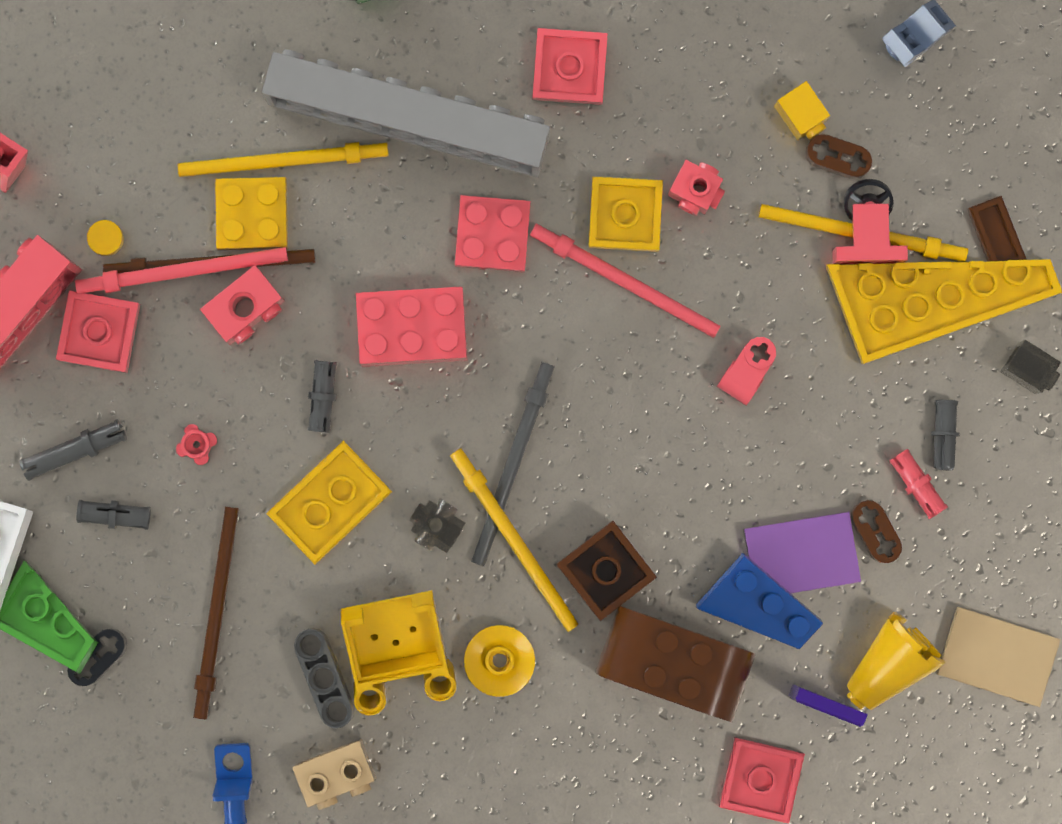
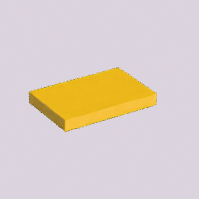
[266,440,392,565]

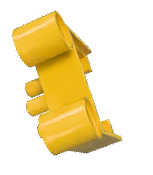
[341,590,456,715]

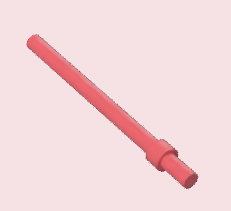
[530,223,721,338]
[75,247,288,294]

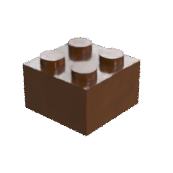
[556,521,657,621]

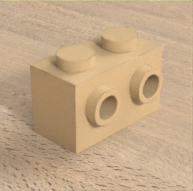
[292,739,377,810]

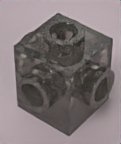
[409,499,467,553]

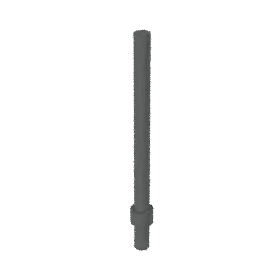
[471,362,555,567]

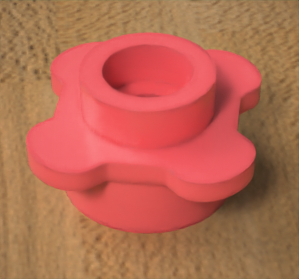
[176,424,217,465]

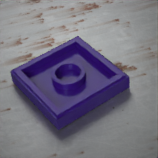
[788,684,868,727]

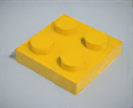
[215,177,288,250]
[589,177,663,252]

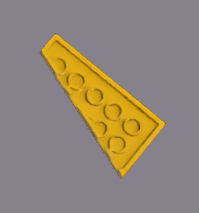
[826,259,1062,365]

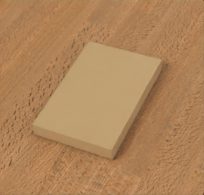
[936,607,1061,707]

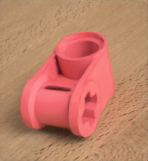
[717,337,776,406]

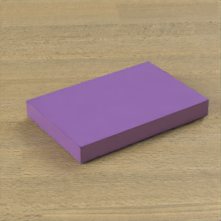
[744,512,861,593]

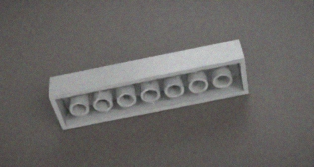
[262,49,550,178]

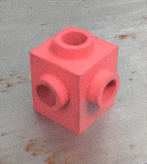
[668,160,725,216]

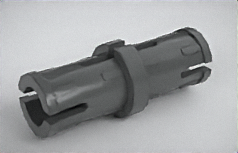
[308,360,337,433]
[76,500,151,530]

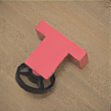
[832,179,908,265]

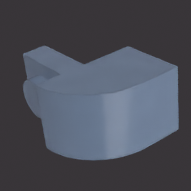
[882,0,956,67]

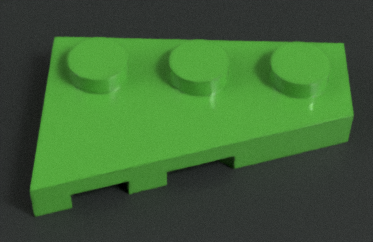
[0,561,98,674]

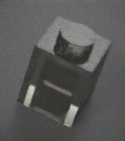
[1000,340,1061,394]

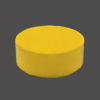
[87,220,124,256]

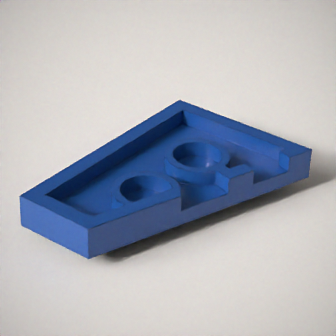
[696,553,823,649]

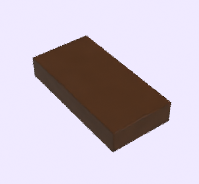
[967,196,1027,261]

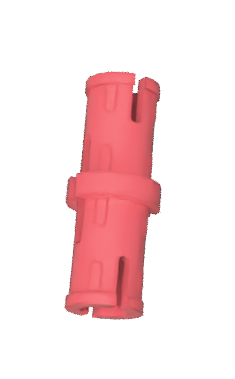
[889,449,948,520]

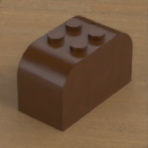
[595,606,756,722]

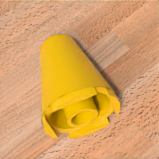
[847,612,945,710]

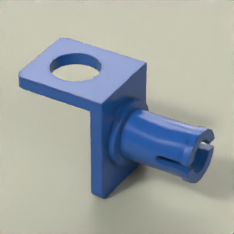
[213,743,253,824]

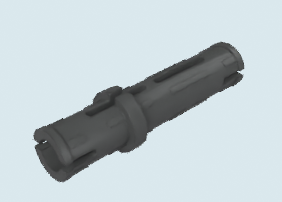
[19,419,127,481]

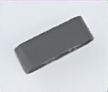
[294,628,355,728]

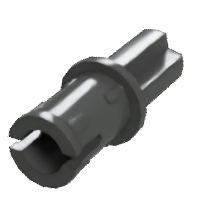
[931,400,960,471]

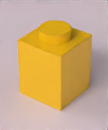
[774,81,830,141]

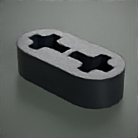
[67,629,127,686]

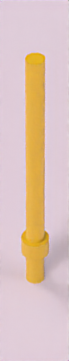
[178,142,389,177]
[758,204,968,262]
[449,448,579,632]

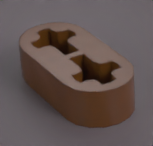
[806,134,872,179]
[851,500,902,563]

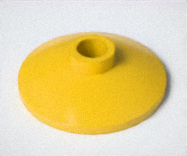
[464,625,535,697]

